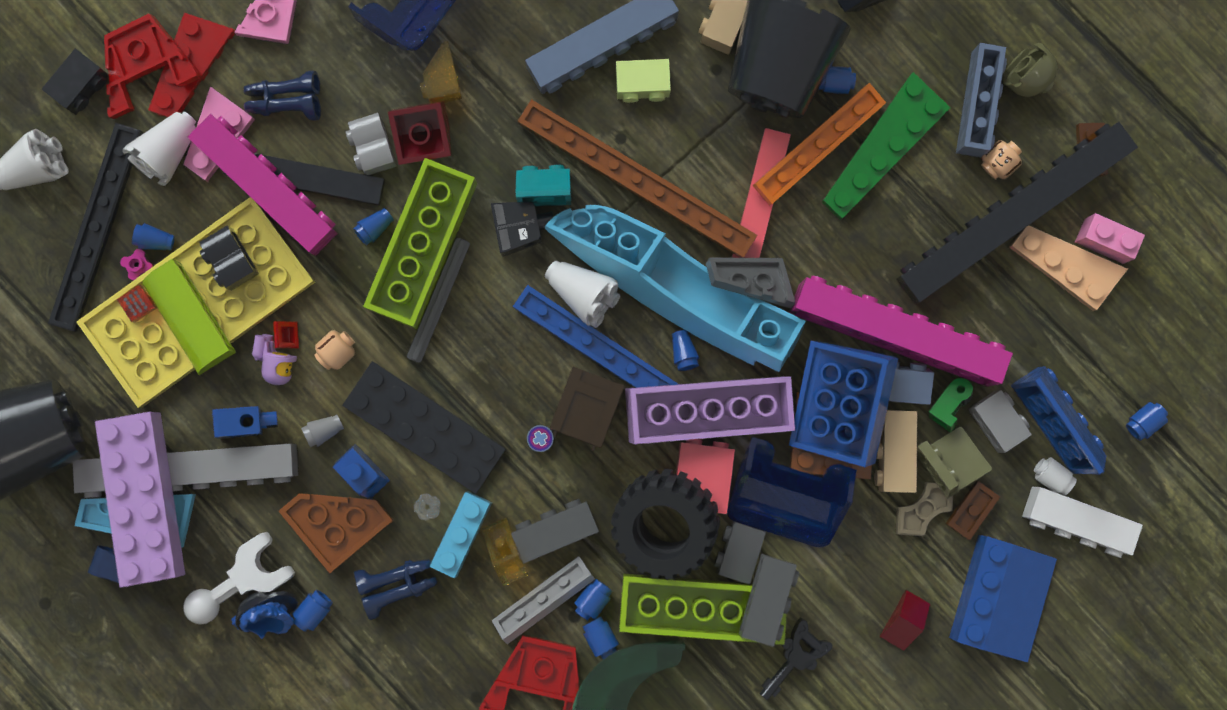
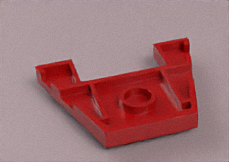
[104,14,202,119]
[479,635,582,710]

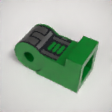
[929,378,973,433]

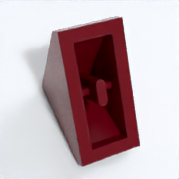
[880,590,930,651]

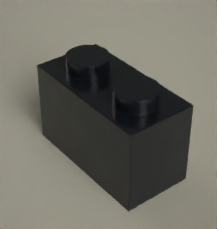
[41,48,109,115]

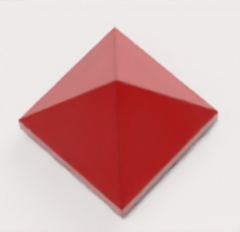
[273,321,299,349]

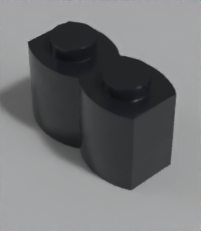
[199,225,259,291]

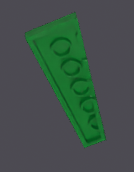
[822,72,951,220]

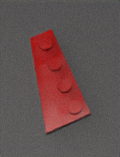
[148,13,235,118]

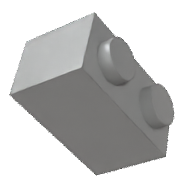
[968,390,1032,453]

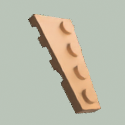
[1009,225,1128,311]

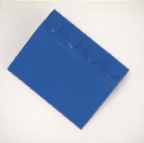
[789,341,898,467]
[1011,366,1107,474]
[949,535,1057,663]

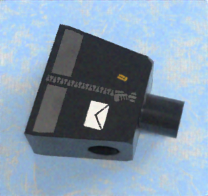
[491,202,553,257]

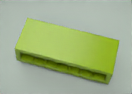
[142,259,236,375]

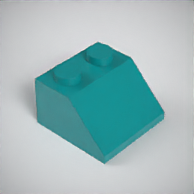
[516,165,571,206]

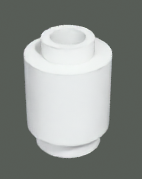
[1034,457,1077,496]

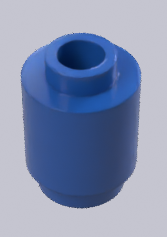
[819,66,856,94]
[1125,402,1168,441]
[574,579,613,620]
[293,589,333,632]
[583,617,619,659]

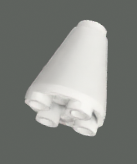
[0,129,69,190]
[545,261,620,328]

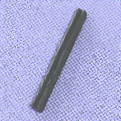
[407,238,470,363]

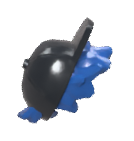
[231,591,298,639]

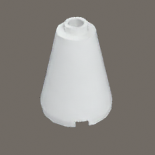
[122,112,196,186]

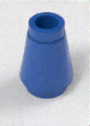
[353,208,394,245]
[132,223,175,251]
[672,330,700,371]

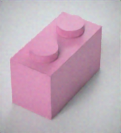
[1075,213,1145,264]

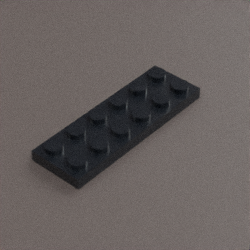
[342,361,506,494]

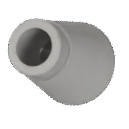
[301,415,344,447]

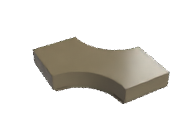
[896,482,953,536]

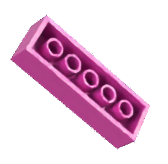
[188,113,337,256]

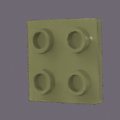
[917,427,992,499]

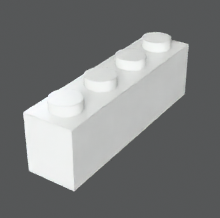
[1022,487,1143,558]

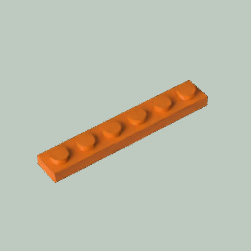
[752,83,886,206]

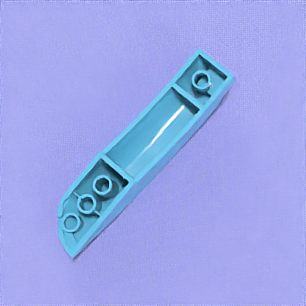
[545,205,806,372]

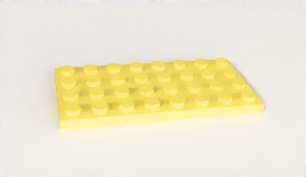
[77,197,315,408]

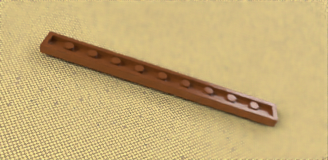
[517,99,757,258]

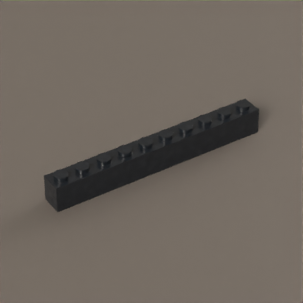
[897,122,1138,304]

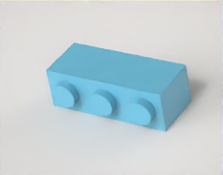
[430,491,492,578]

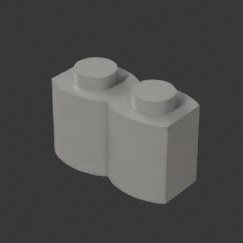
[346,113,397,176]

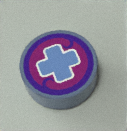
[527,425,554,452]

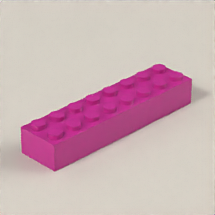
[789,276,1013,387]

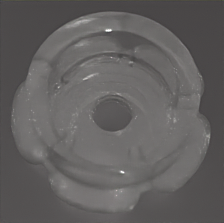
[414,494,440,520]

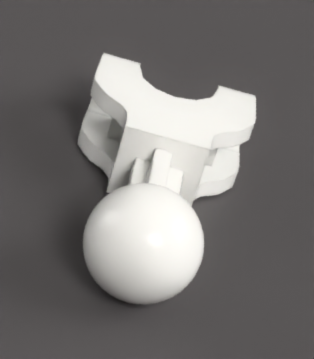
[183,532,295,624]

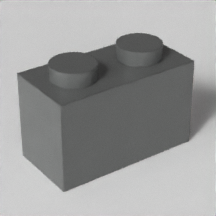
[714,521,766,584]

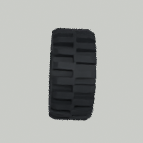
[611,469,720,580]

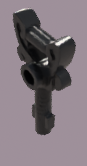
[759,617,833,701]

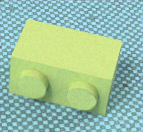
[616,59,671,103]

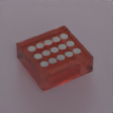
[117,285,157,323]

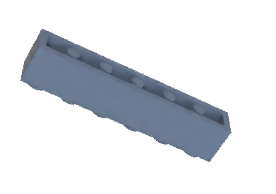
[525,0,679,94]

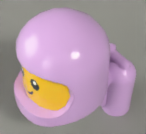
[252,334,297,385]

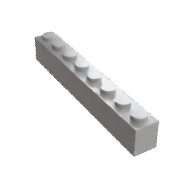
[73,444,298,498]

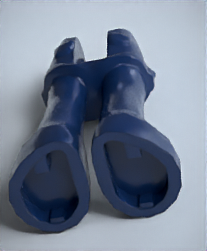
[243,71,321,121]
[354,559,437,620]

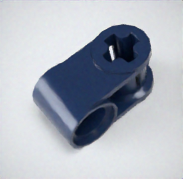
[88,545,119,583]

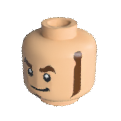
[981,140,1022,180]
[314,330,355,370]

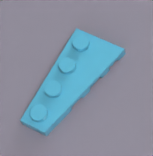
[75,494,196,548]

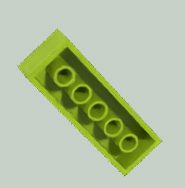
[363,158,477,329]
[619,574,787,645]

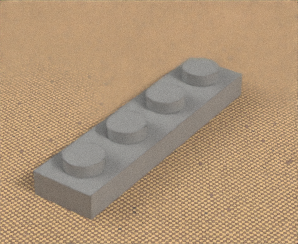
[492,556,595,644]

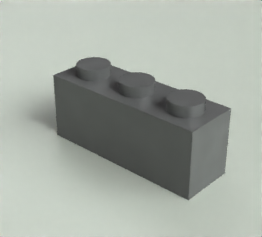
[511,498,599,564]
[739,554,799,647]

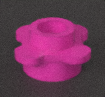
[120,249,153,280]

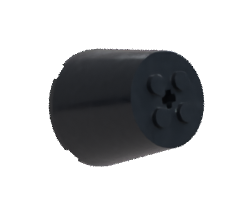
[728,0,851,119]
[0,379,86,501]

